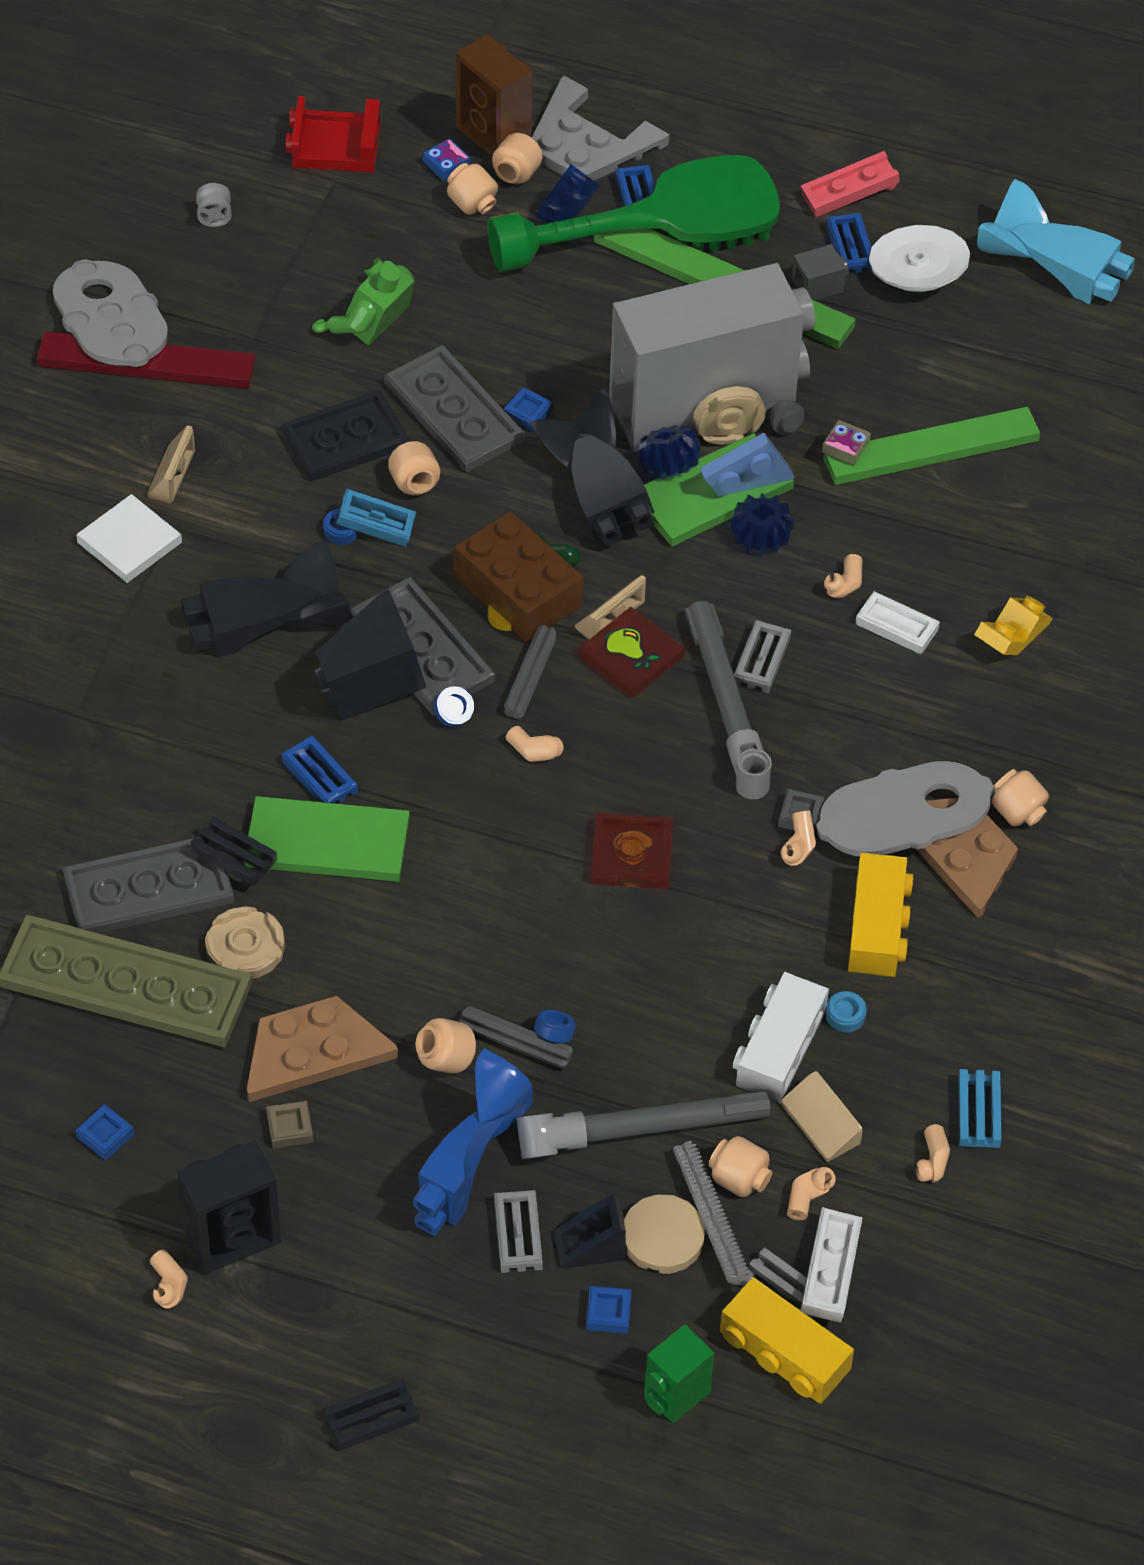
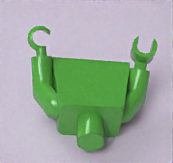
[312,258,415,346]

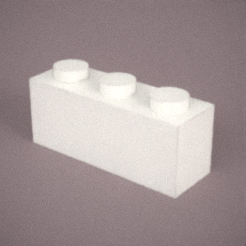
[733,972,829,1103]

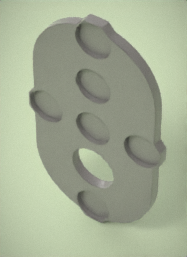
[53,259,168,367]
[816,761,994,857]

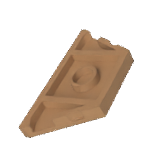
[916,797,1018,918]
[247,996,398,1102]

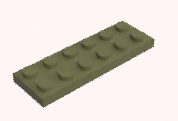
[0,914,252,1048]

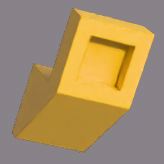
[974,596,1053,655]

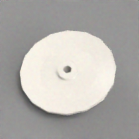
[869,225,970,292]

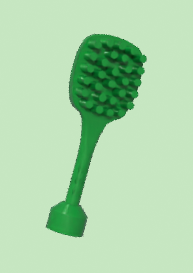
[487,155,780,273]

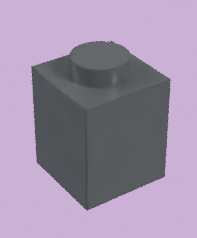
[791,244,849,301]

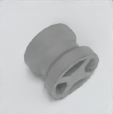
[196,183,232,227]

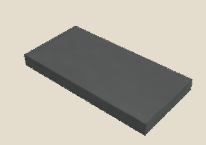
[384,345,525,473]
[349,577,495,716]
[62,837,234,934]

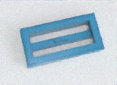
[336,489,416,547]
[958,1069,1001,1148]

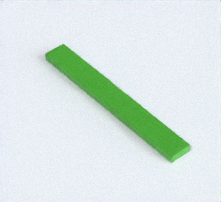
[594,229,856,349]

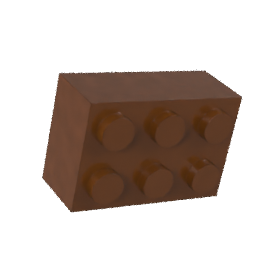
[456,34,533,157]
[453,511,584,642]

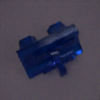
[535,164,600,224]

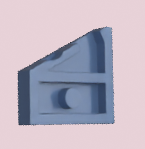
[700,433,795,496]

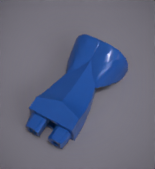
[413,1048,533,1236]

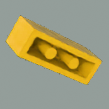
[848,852,913,977]
[720,1277,854,1405]

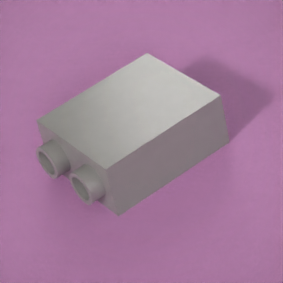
[609,263,815,452]

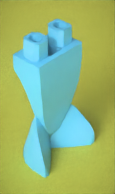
[977,179,1135,304]

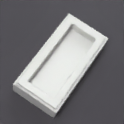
[855,591,940,655]

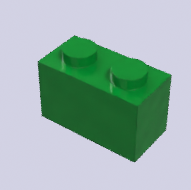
[644,1324,715,1423]

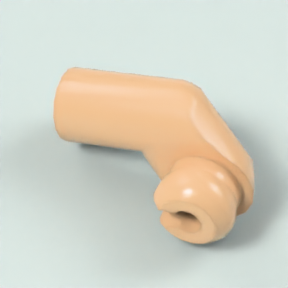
[824,554,863,599]
[506,726,563,762]
[781,811,816,866]
[916,1124,950,1183]
[787,1167,836,1220]
[150,1249,188,1308]

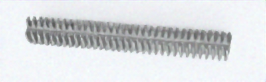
[673,1141,751,1285]

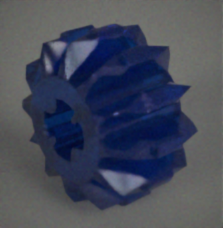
[638,425,701,479]
[731,492,794,555]

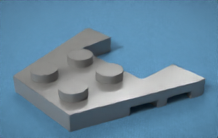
[532,76,669,187]

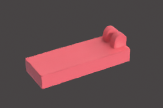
[800,151,900,217]

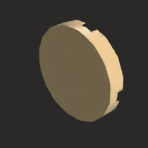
[693,386,766,445]
[205,906,285,979]
[624,1194,705,1274]

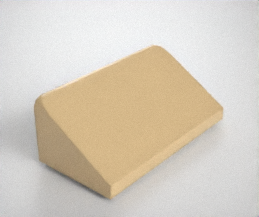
[147,425,195,504]
[575,575,646,642]
[780,1071,863,1163]

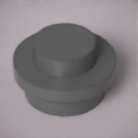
[769,400,805,435]

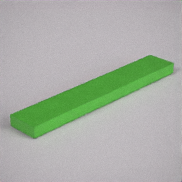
[823,407,1040,485]

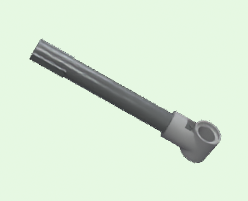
[685,601,772,799]
[516,1091,771,1159]

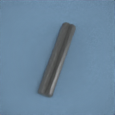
[504,625,556,719]
[459,1006,573,1069]

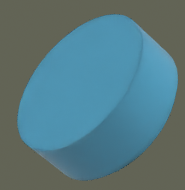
[826,991,867,1033]

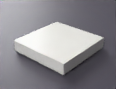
[77,494,182,583]

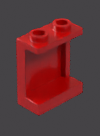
[286,96,381,172]

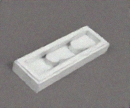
[800,1207,863,1323]

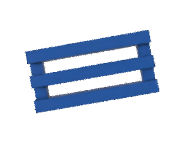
[615,165,655,206]
[826,213,873,274]
[281,735,358,804]

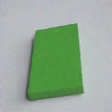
[644,433,794,547]
[244,796,410,882]

